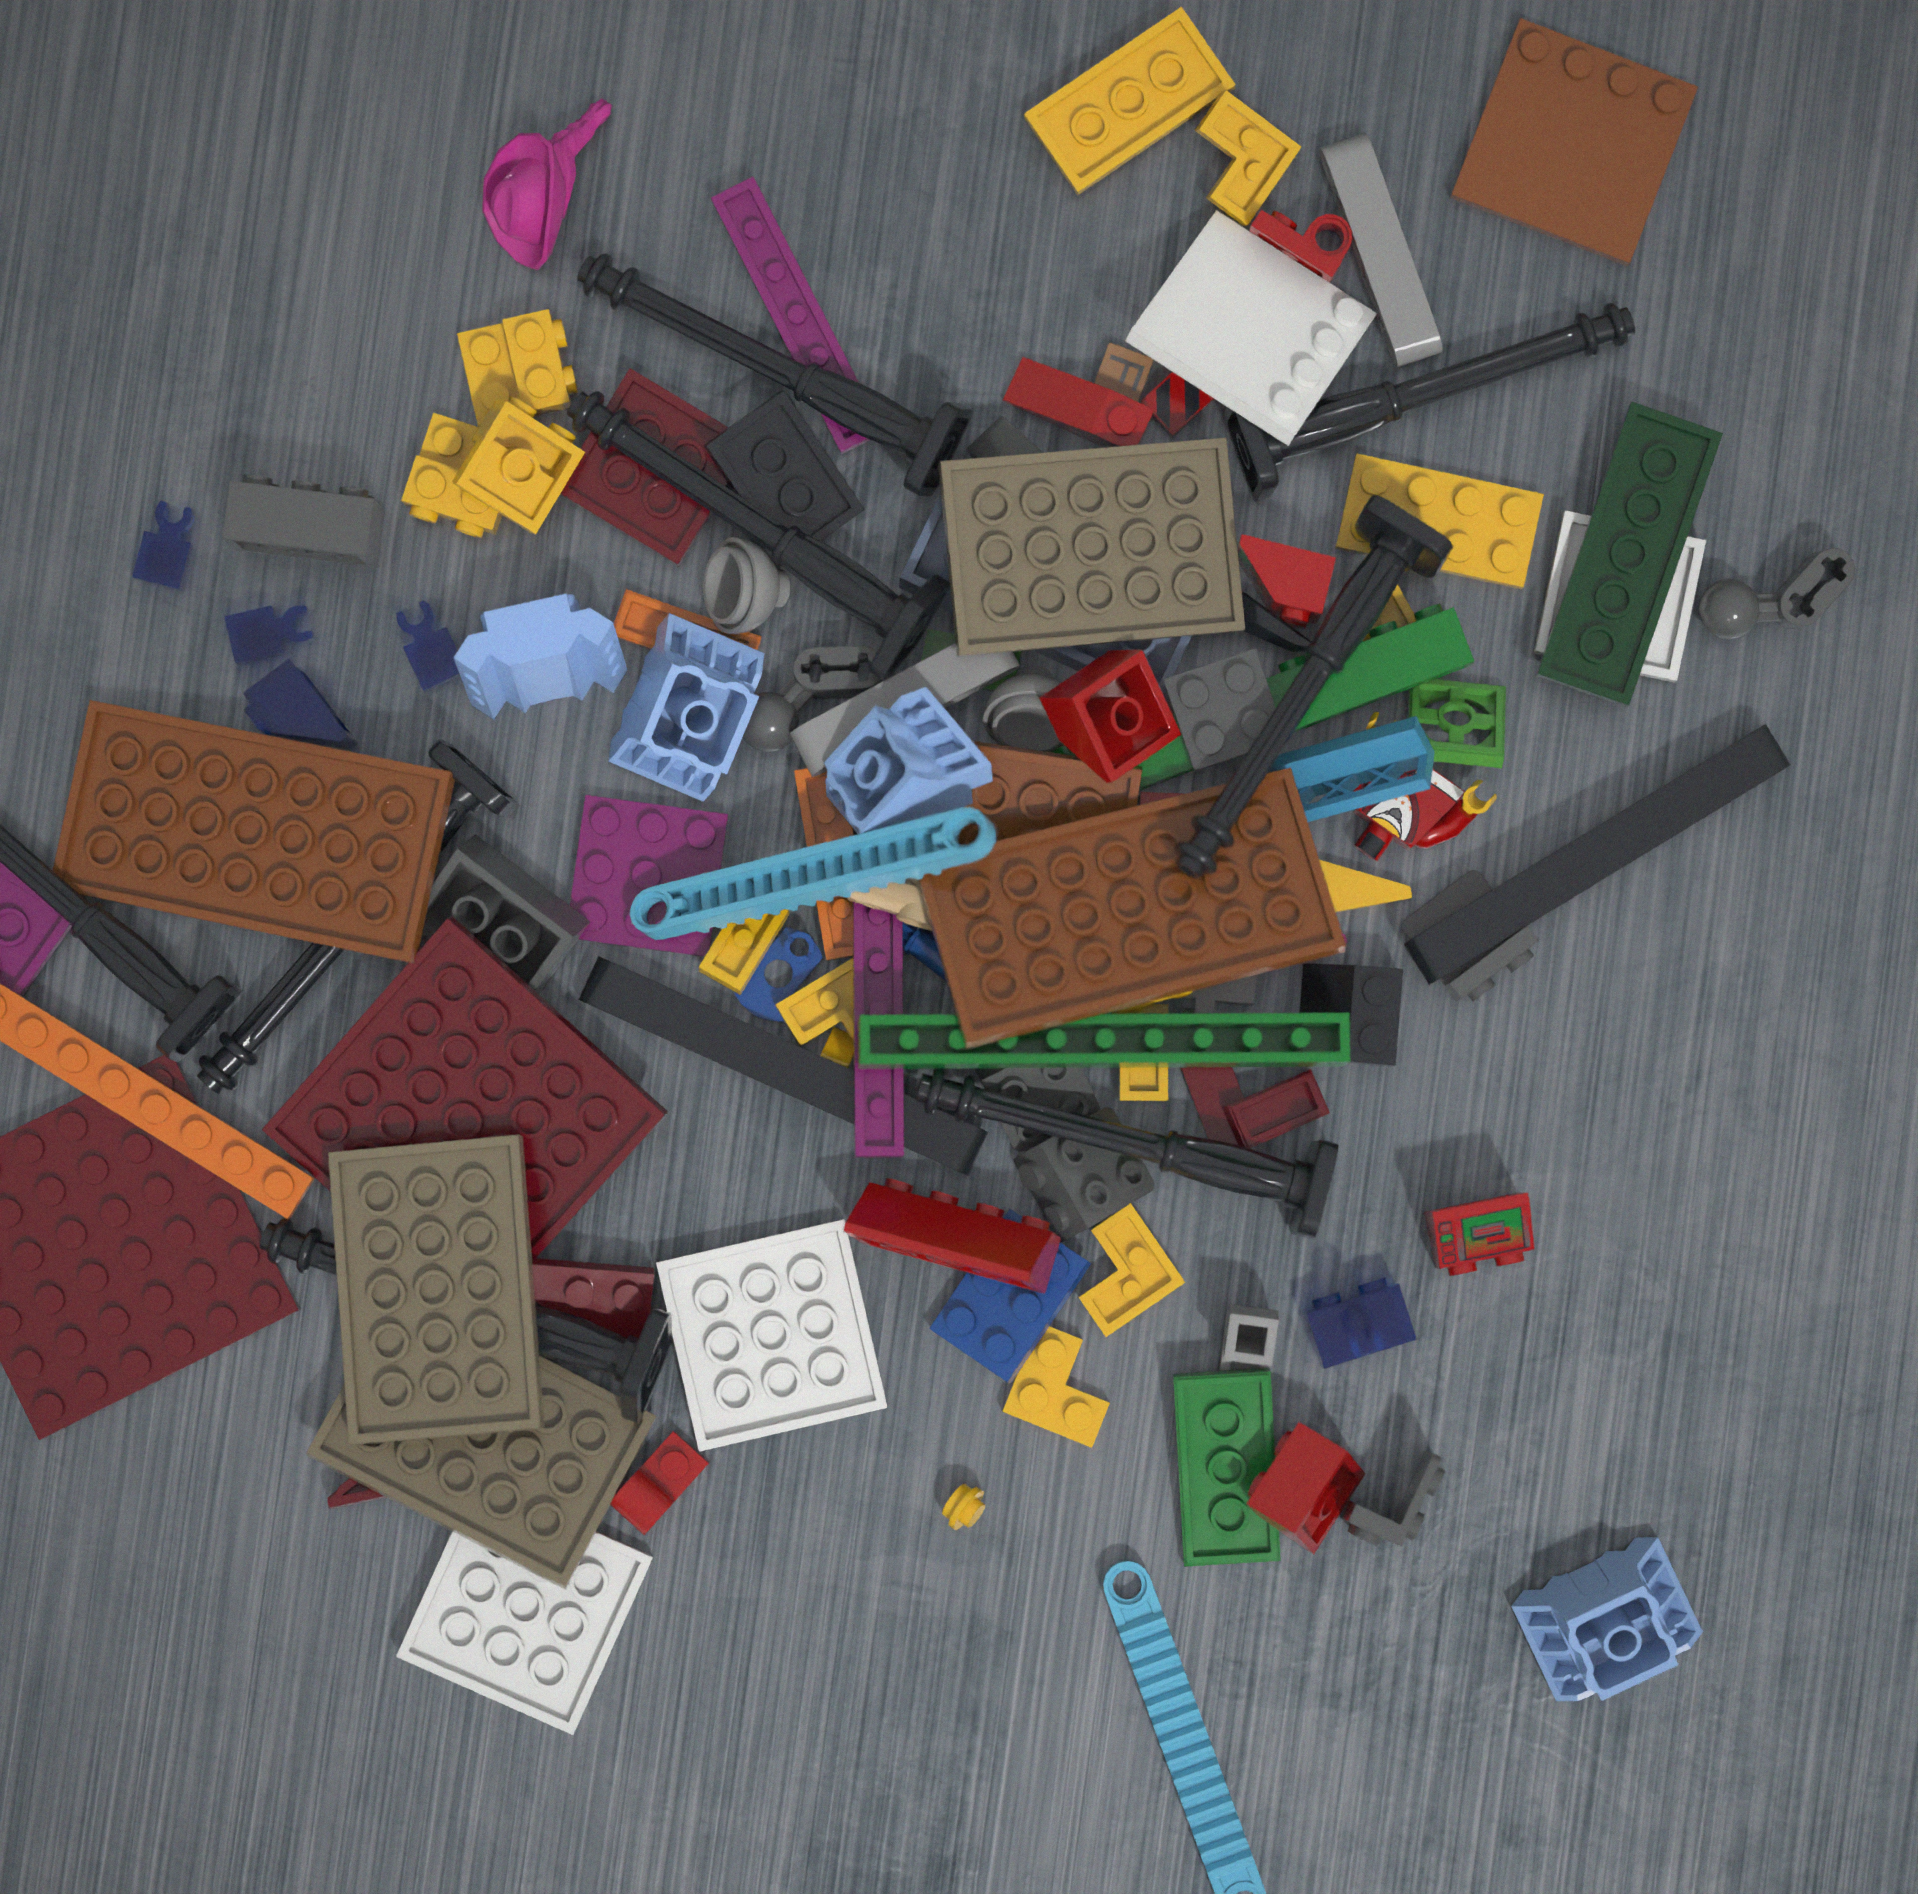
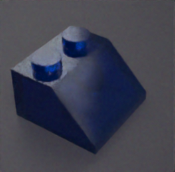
[243,658,359,749]

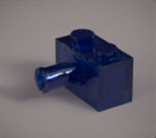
[1304,1277,1417,1369]

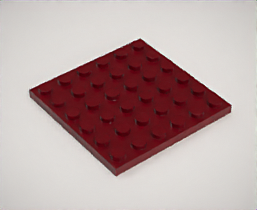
[262,916,668,1258]
[0,1055,301,1440]

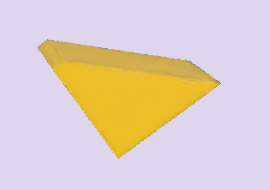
[820,1027,854,1068]

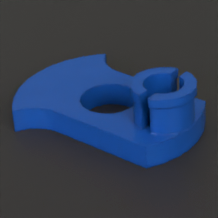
[735,927,823,1022]

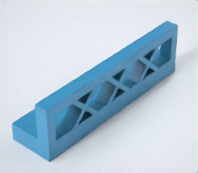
[1268,716,1435,822]

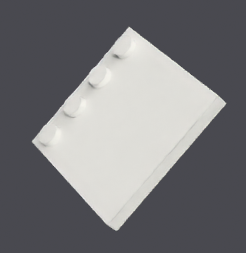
[1125,210,1377,446]
[656,1219,887,1452]
[396,1531,653,1735]

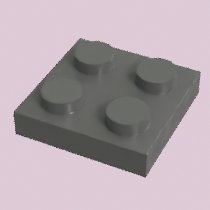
[1163,648,1276,772]

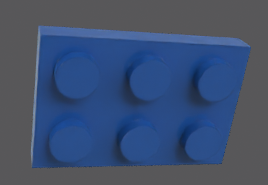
[929,1209,1091,1384]

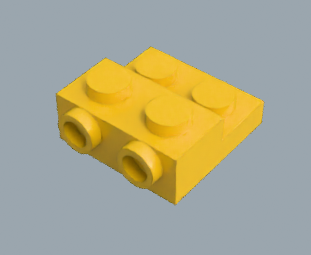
[457,309,578,427]
[452,397,585,534]
[401,412,502,538]

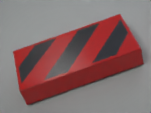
[1140,372,1214,438]

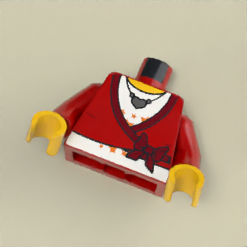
[1352,712,1497,862]

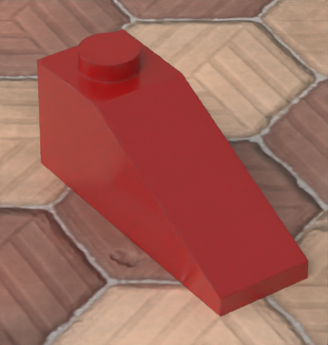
[1003,357,1154,448]

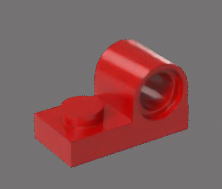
[1250,210,1352,283]
[611,1430,710,1535]

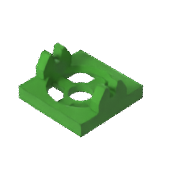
[1406,679,1506,768]

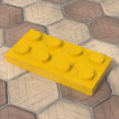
[1024,7,1236,196]
[1335,453,1544,589]

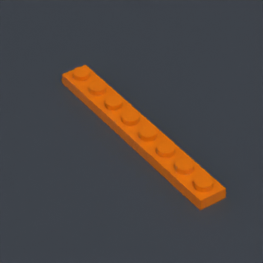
[0,983,315,1219]

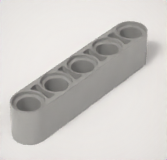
[1319,132,1443,368]
[789,643,1021,777]

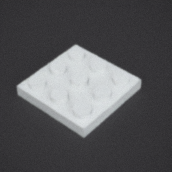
[1534,510,1706,683]

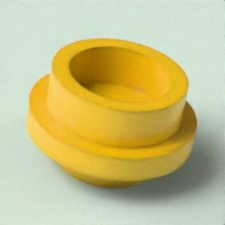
[942,1483,986,1530]

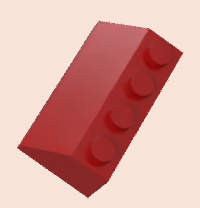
[843,1178,1061,1294]

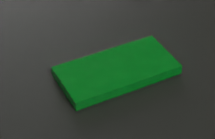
[1173,1368,1281,1567]

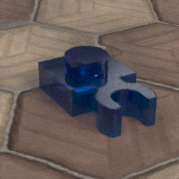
[132,501,194,591]
[396,600,460,692]
[225,605,315,665]

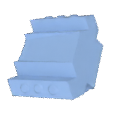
[454,594,628,720]
[608,613,765,802]
[824,687,993,834]
[1511,1537,1703,1701]

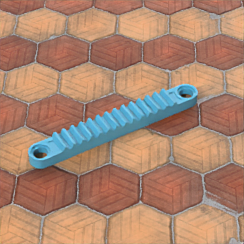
[630,807,996,940]
[1103,1559,1266,1894]

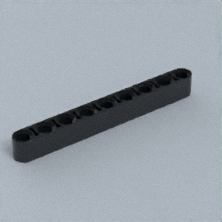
[1404,724,1791,985]
[578,956,988,1176]

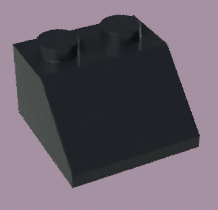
[1299,963,1403,1067]

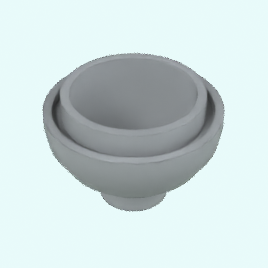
[703,537,790,634]
[983,665,1064,752]

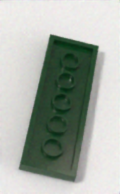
[1536,402,1723,707]

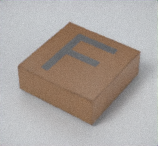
[1094,342,1154,402]

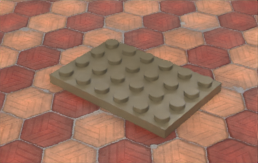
[938,438,1245,657]
[328,1135,544,1445]
[306,1355,656,1590]

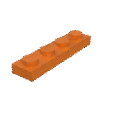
[794,768,854,961]

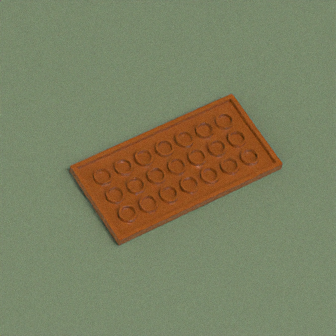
[53,700,455,963]
[918,767,1346,1049]

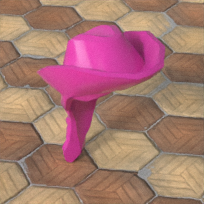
[482,98,612,270]

